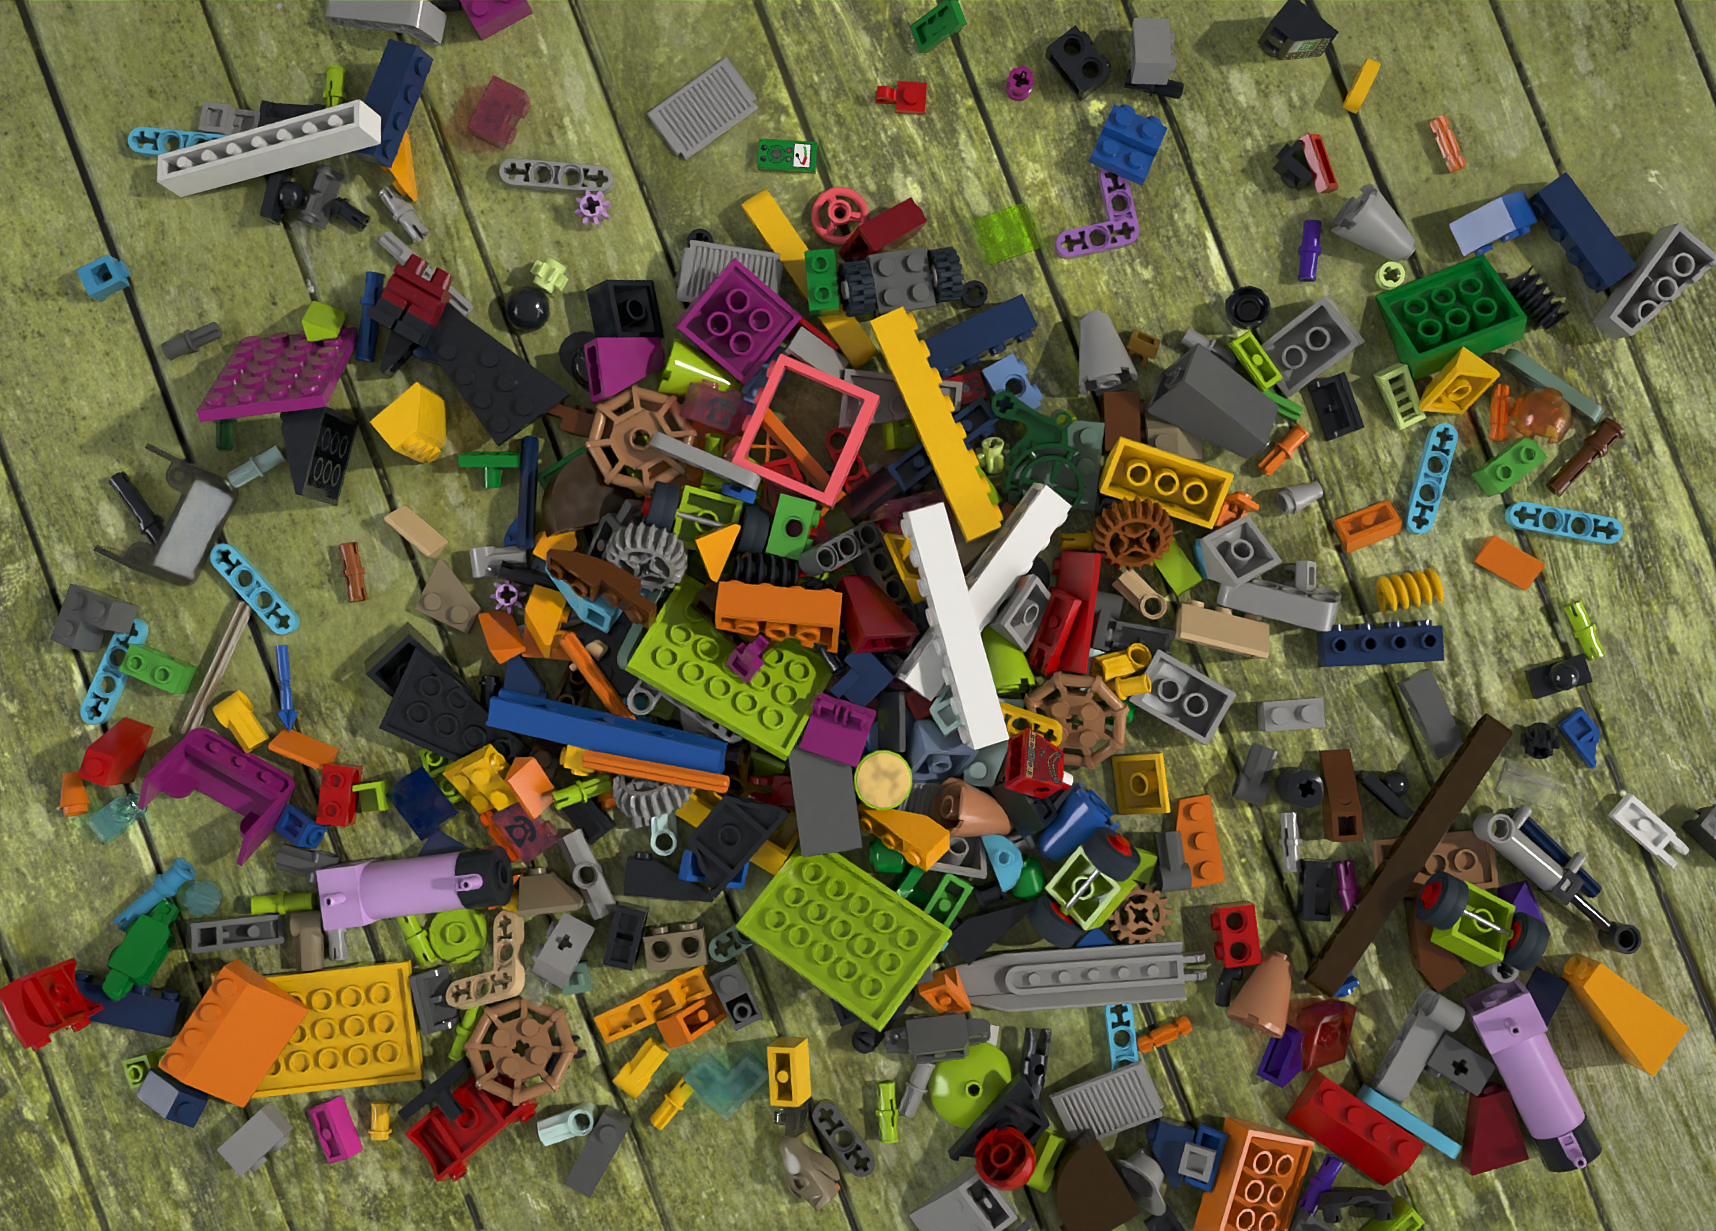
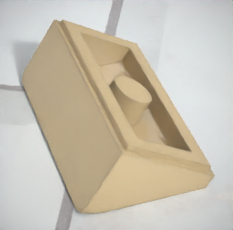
[384,506,448,558]

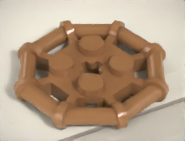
[585,384,697,495]
[1023,671,1129,770]
[464,993,578,1106]

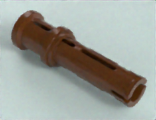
[1546,417,1626,497]

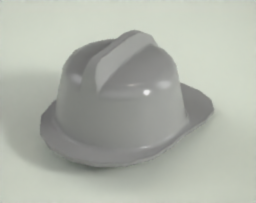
[1114,1147,1165,1216]

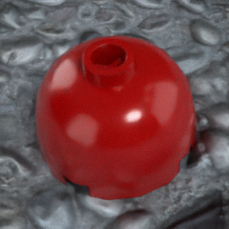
[974,1127,1036,1191]

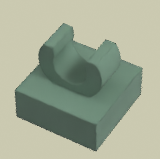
[561,960,594,996]

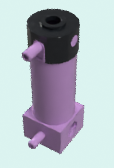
[316,845,513,931]
[1461,978,1603,1173]

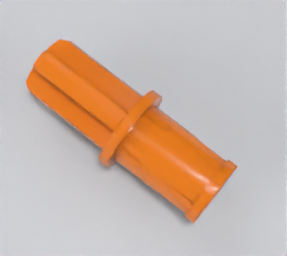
[1257,424,1309,476]

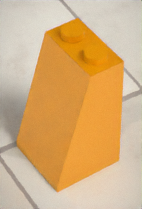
[1560,953,1689,1077]

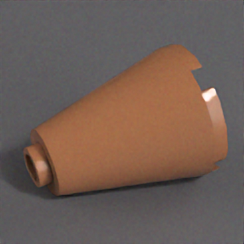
[931,778,1015,837]
[1226,951,1294,1039]

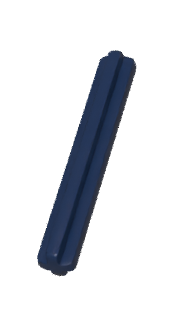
[517,436,539,550]
[1508,807,1602,898]

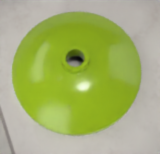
[928,1042,1016,1129]

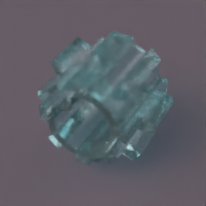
[182,878,223,918]

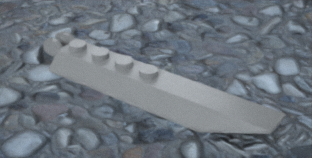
[945,941,1207,1012]

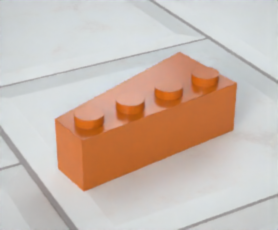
[715,580,842,653]

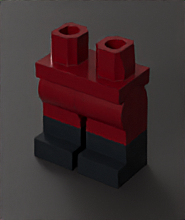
[366,253,453,348]

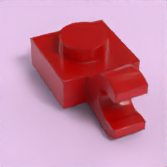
[875,81,927,115]

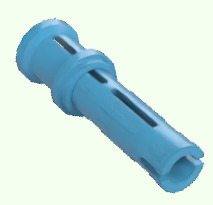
[113,857,196,932]

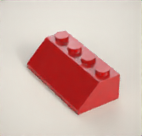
[1049,551,1102,674]
[1284,1069,1425,1186]

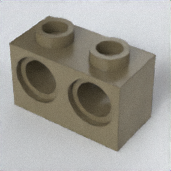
[643,921,709,973]

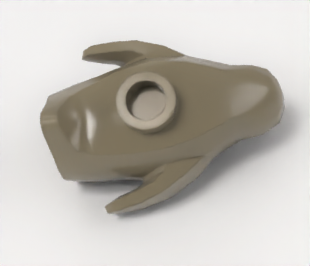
[779,1134,840,1211]

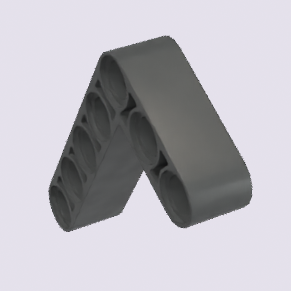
[799,521,926,660]

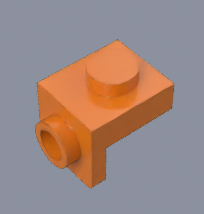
[1213,491,1260,531]

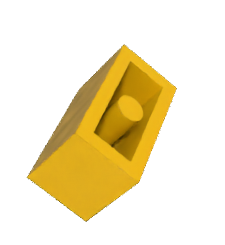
[767,1036,811,1107]

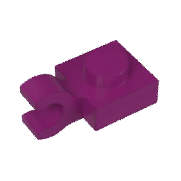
[726,635,769,684]

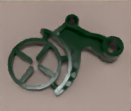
[989,389,1083,515]

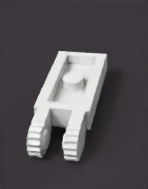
[1608,793,1690,869]

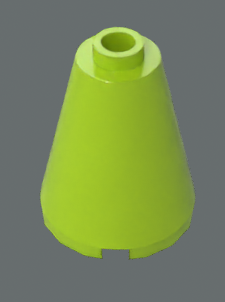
[656,337,741,401]
[981,624,1037,697]

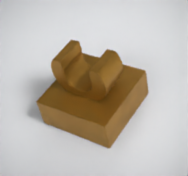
[1126,329,1160,367]

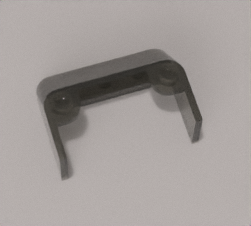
[94,443,239,587]

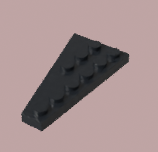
[426,303,571,446]
[379,646,557,783]

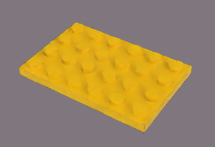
[251,959,425,1099]

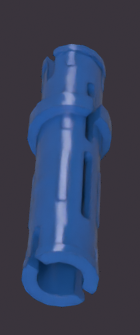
[355,271,385,362]

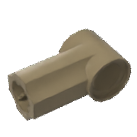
[290,910,325,971]

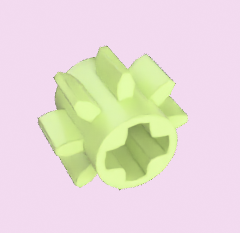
[530,257,569,294]
[975,437,1010,474]

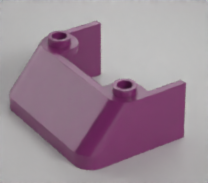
[138,728,295,866]

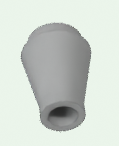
[1276,481,1323,515]

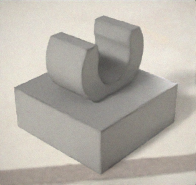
[1284,560,1316,592]
[1178,1141,1216,1183]

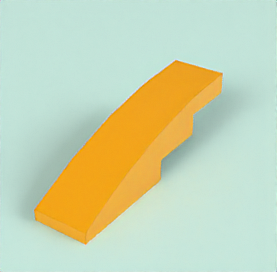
[594,965,716,1044]

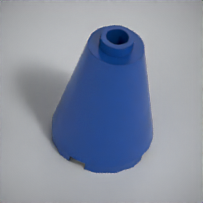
[1037,782,1120,862]

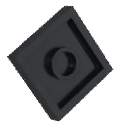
[397,1055,471,1123]

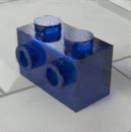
[386,766,458,841]

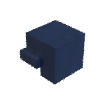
[830,651,895,707]

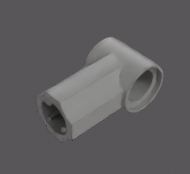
[469,546,531,579]

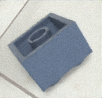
[894,719,979,783]

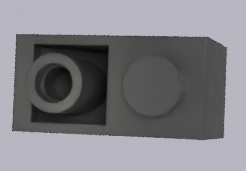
[709,958,763,1031]

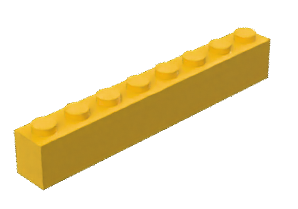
[870,306,1004,543]

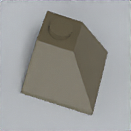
[1141,403,1203,460]
[518,866,586,917]

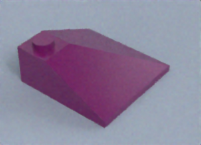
[673,257,802,386]

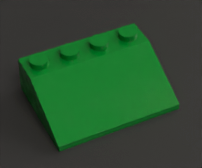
[1375,254,1527,381]

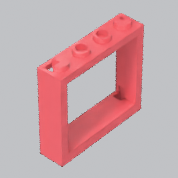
[729,354,880,510]

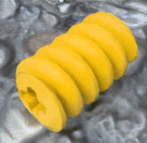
[1375,568,1444,614]

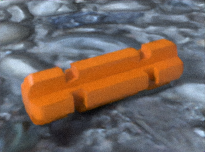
[1430,115,1466,173]
[1489,384,1509,442]
[478,810,524,863]
[1136,1016,1192,1054]

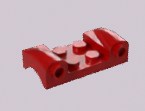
[0,958,104,1052]
[405,1059,538,1182]

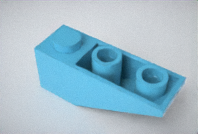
[545,561,623,633]

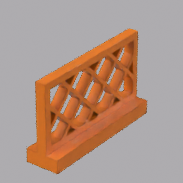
[722,408,847,520]

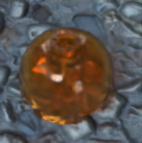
[1507,387,1572,444]

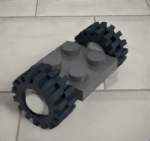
[837,247,964,317]

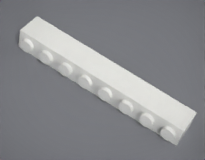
[157,99,381,197]
[894,482,1072,701]
[900,502,1009,750]

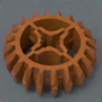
[1092,495,1173,571]

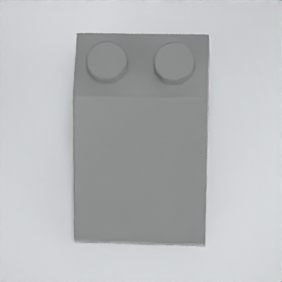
[1261,295,1365,398]
[1128,649,1236,746]

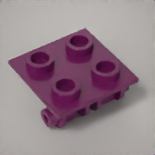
[799,692,877,768]

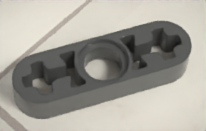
[812,1099,875,1177]

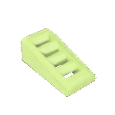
[1373,363,1426,430]

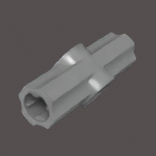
[557,828,617,920]

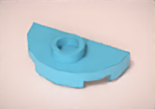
[981,834,1023,892]

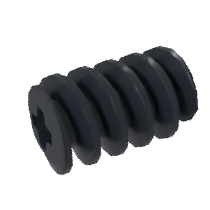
[1507,266,1570,331]
[732,550,799,588]
[1275,767,1324,808]

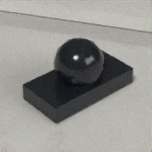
[260,168,305,225]
[1524,654,1593,699]
[1355,770,1414,820]

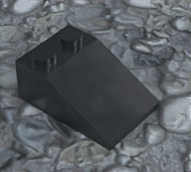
[365,622,473,698]

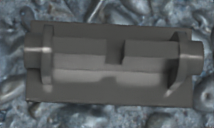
[297,164,345,230]

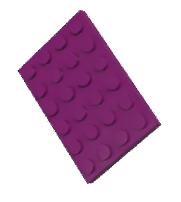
[196,325,358,422]

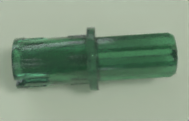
[212,418,237,451]

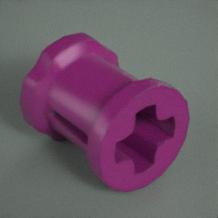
[1006,66,1034,101]

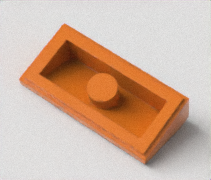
[1334,499,1402,553]
[1473,535,1545,591]
[478,611,526,664]
[268,728,338,771]
[504,757,556,819]

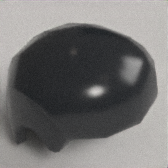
[505,286,550,332]
[1225,286,1271,331]

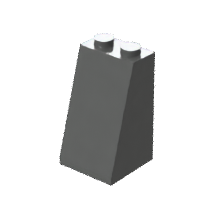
[1147,343,1279,459]
[788,739,862,857]

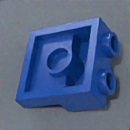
[1088,104,1167,186]

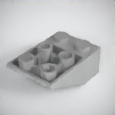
[909,1163,1018,1231]

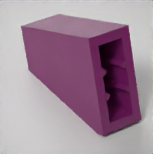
[584,337,665,403]

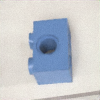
[980,354,1043,426]

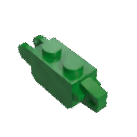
[102,899,180,1002]

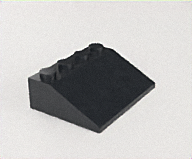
[280,406,359,506]

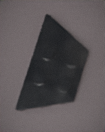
[576,612,647,695]
[687,792,791,899]
[948,1071,1050,1161]

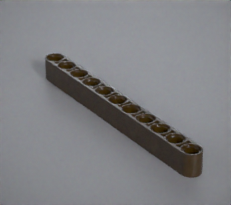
[1304,713,1513,998]

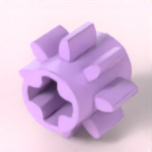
[574,190,612,228]
[490,580,529,614]

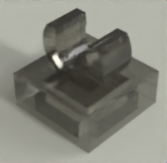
[774,1101,809,1138]

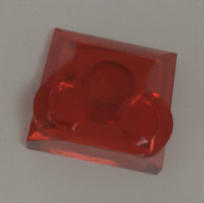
[1296,999,1357,1073]

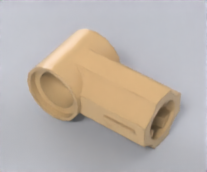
[1111,568,1167,621]

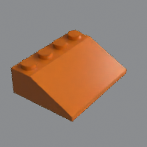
[158,959,311,1108]
[1193,1117,1315,1231]

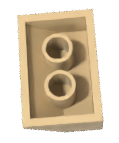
[1172,599,1269,659]

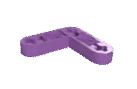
[1055,168,1139,259]

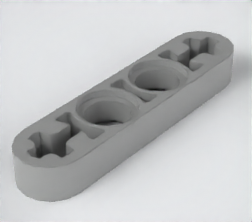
[499,158,615,195]
[649,431,762,492]

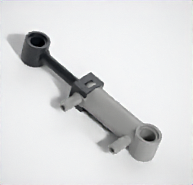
[1473,805,1642,954]

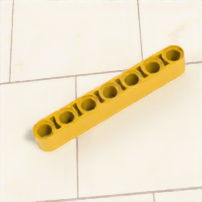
[741,188,879,370]

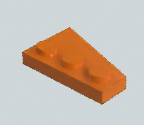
[1171,794,1225,892]

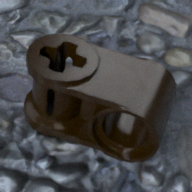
[722,743,755,796]

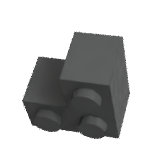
[50,583,139,653]

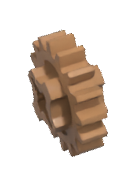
[1108,881,1172,944]

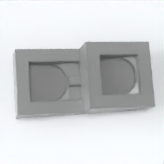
[198,102,260,135]

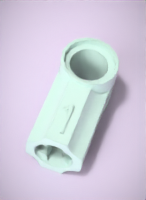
[650,809,680,856]
[537,1102,600,1146]

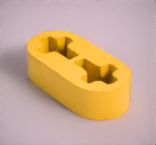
[1342,57,1381,114]

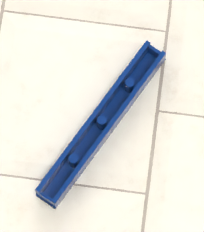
[486,688,728,774]

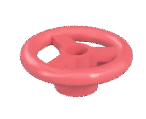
[811,187,869,245]

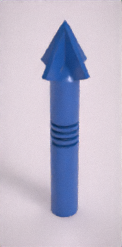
[276,645,299,732]

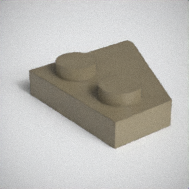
[415,558,482,634]

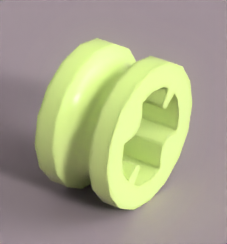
[1375,262,1405,290]

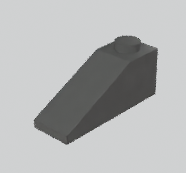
[185,913,285,954]
[564,1105,633,1198]

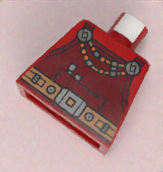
[1004,727,1073,799]

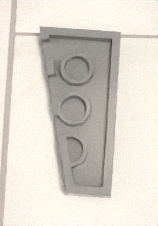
[838,368,963,429]

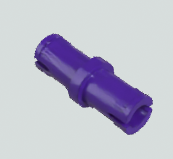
[1298,220,1322,282]
[1298,1153,1344,1216]

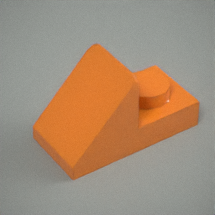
[918,967,972,1015]

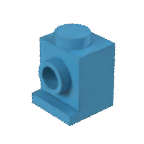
[76,255,131,302]

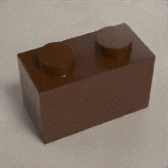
[1100,391,1146,454]

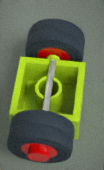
[641,481,771,559]
[1028,827,1141,948]
[1416,871,1549,971]

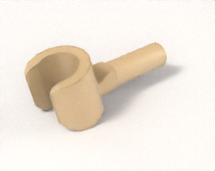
[569,640,608,671]

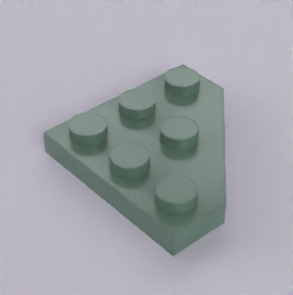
[1007,419,1105,511]

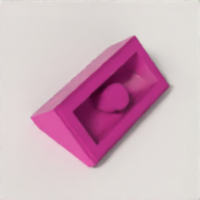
[308,1096,363,1164]

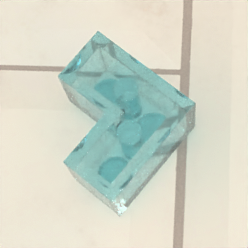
[683,1049,769,1121]

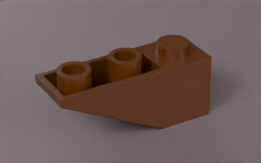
[1319,749,1363,842]
[1403,897,1467,993]

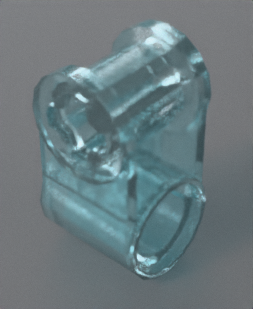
[85,793,148,845]

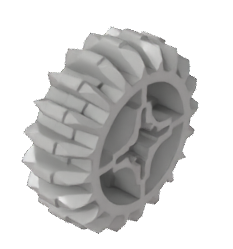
[606,522,688,592]
[612,774,693,821]

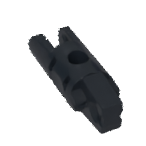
[1020,1027,1052,1100]

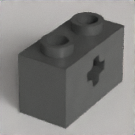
[1424,1032,1496,1096]

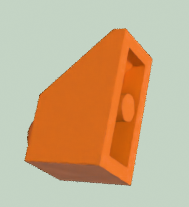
[656,991,728,1049]

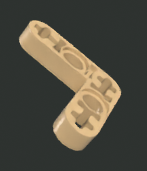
[446,910,525,1010]

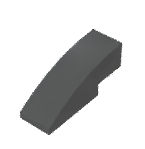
[1397,669,1462,760]

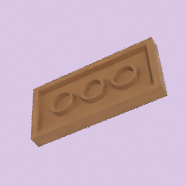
[1372,828,1499,897]

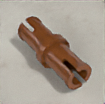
[338,542,368,603]

